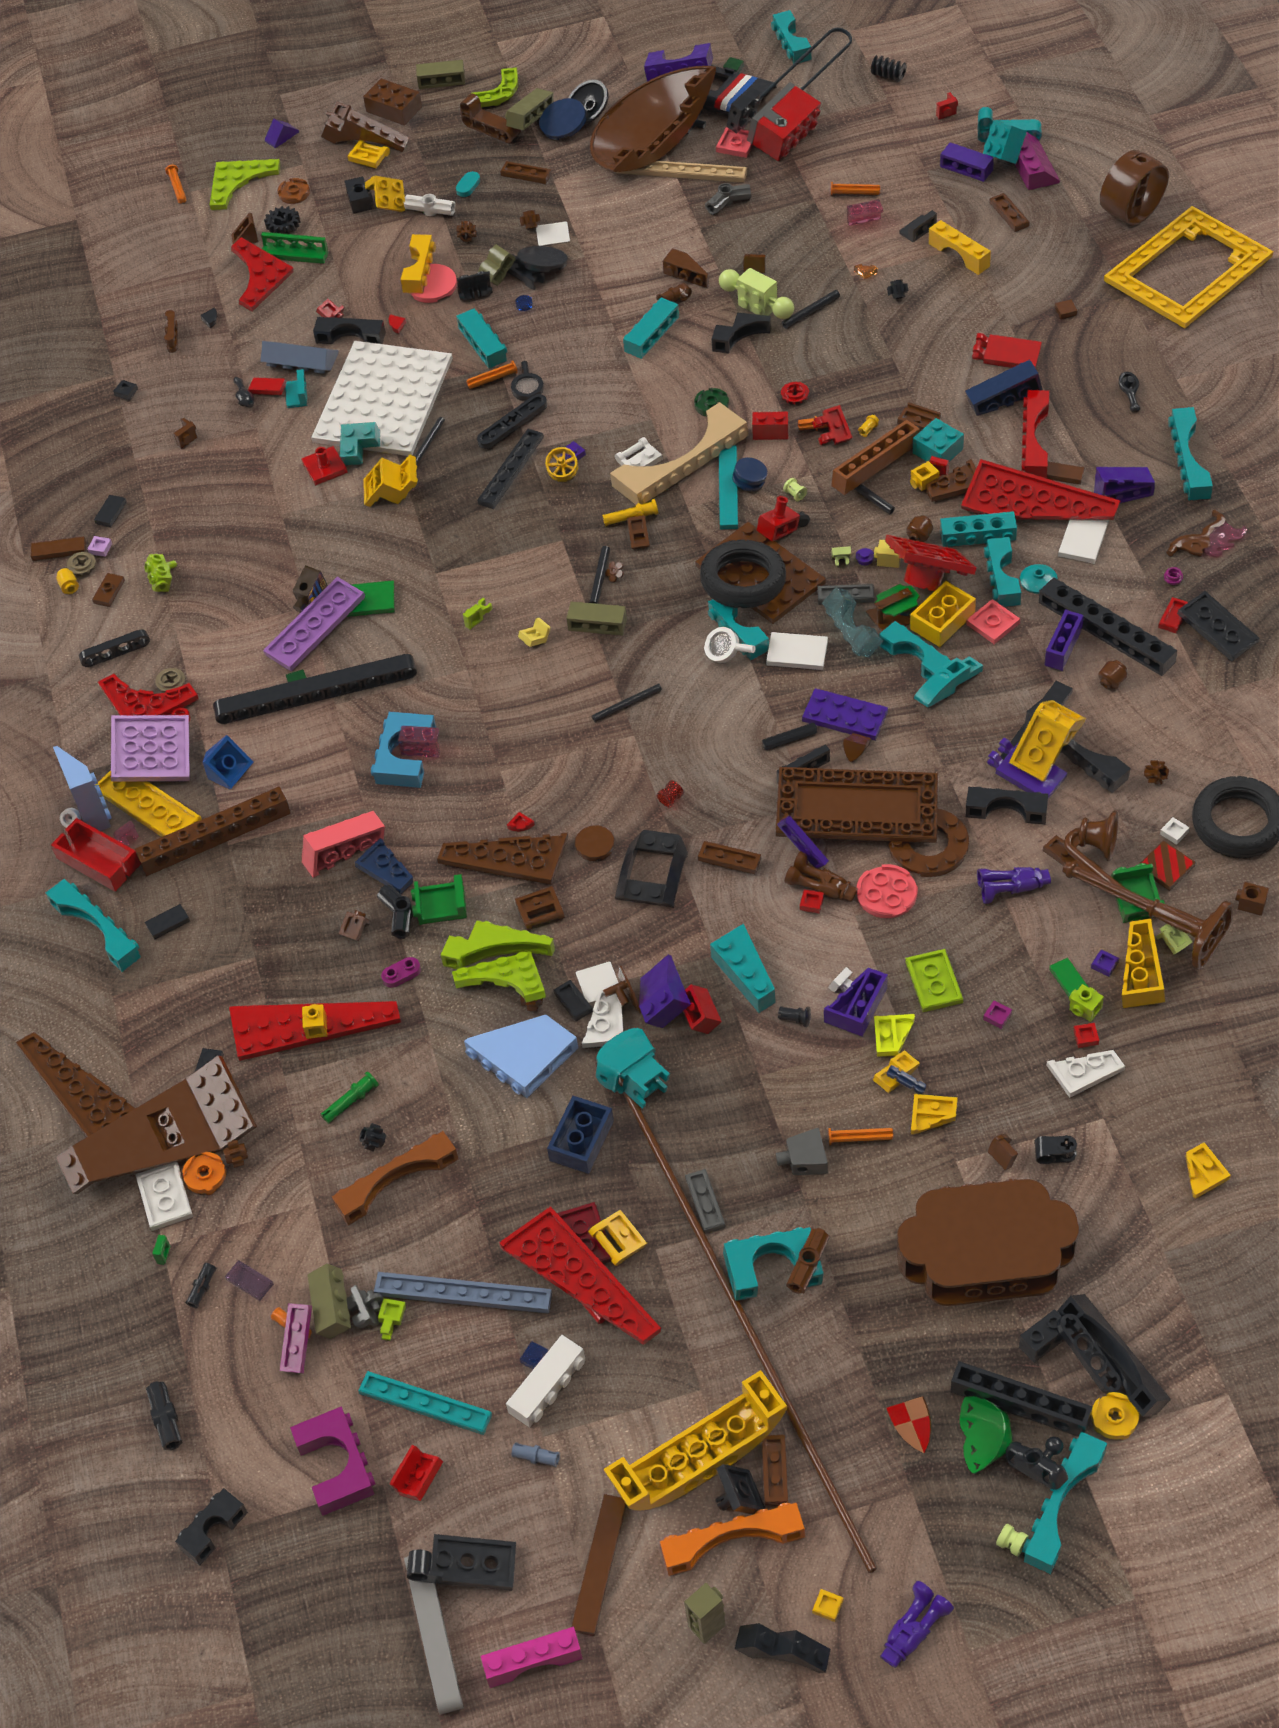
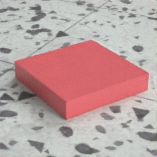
[716,127,753,158]
[966,599,1020,644]

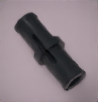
[185,1263,217,1308]

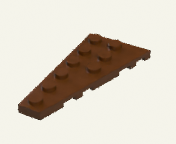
[437,832,568,885]

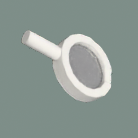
[704,627,755,663]

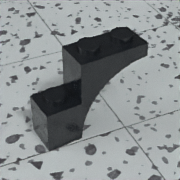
[711,312,772,354]
[735,1623,831,1673]

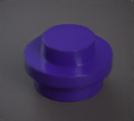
[856,548,874,566]

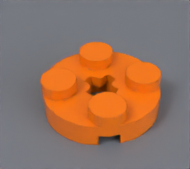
[182,1152,227,1195]

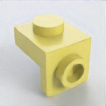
[518,618,550,647]

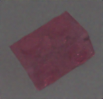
[847,199,883,226]
[398,726,440,757]

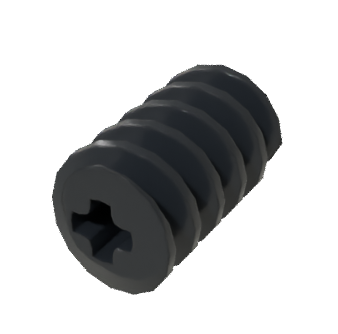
[870,55,907,82]

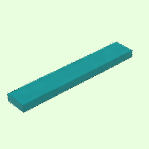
[719,445,738,530]
[358,1371,492,1435]

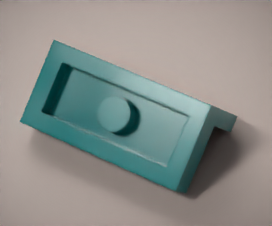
[286,369,308,408]

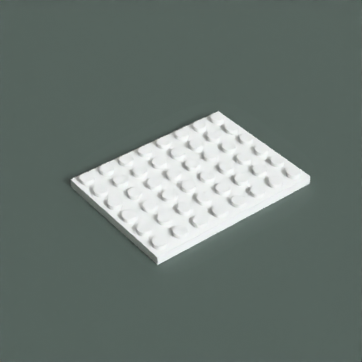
[311,341,453,456]

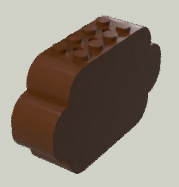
[897,1179,1079,1306]

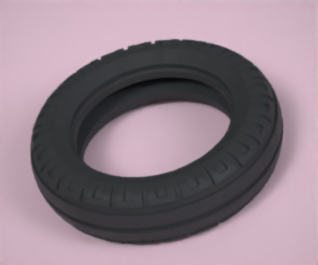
[700,540,786,608]
[1192,776,1279,858]

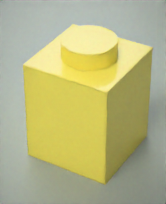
[874,540,901,568]

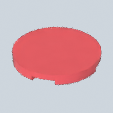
[410,264,457,303]
[857,864,918,918]

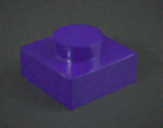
[561,441,586,464]

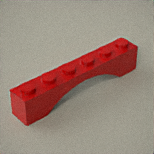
[1021,390,1049,479]

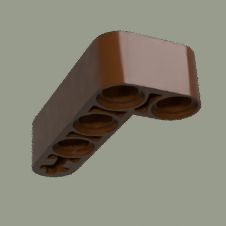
[460,93,521,143]

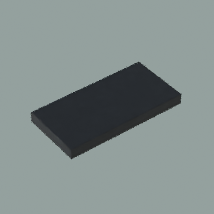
[1177,591,1260,662]

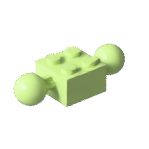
[719,268,794,319]

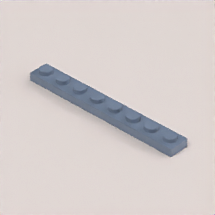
[374,1272,552,1313]

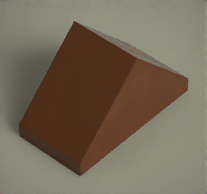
[231,212,258,244]

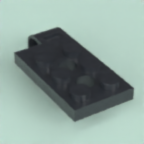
[407,1534,516,1591]

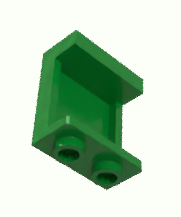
[1111,863,1165,923]
[411,874,467,925]

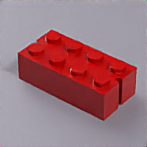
[51,818,141,892]

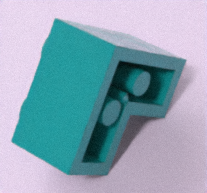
[340,422,380,466]

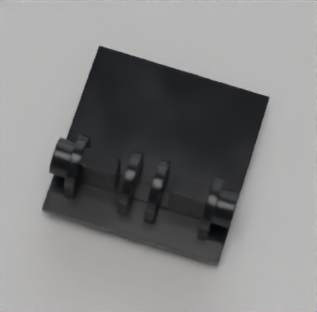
[456,271,493,301]

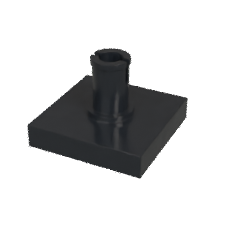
[715,1464,766,1515]

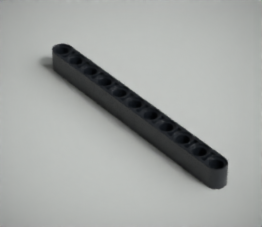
[213,654,417,724]

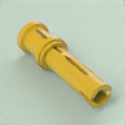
[602,499,658,526]

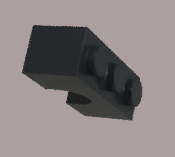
[175,1488,248,1566]

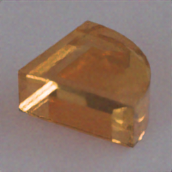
[854,264,878,280]

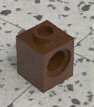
[1235,882,1269,916]

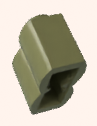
[478,244,516,286]

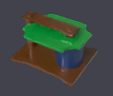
[866,583,920,632]

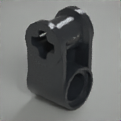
[1034,1135,1077,1164]

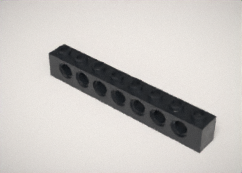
[1039,577,1178,676]

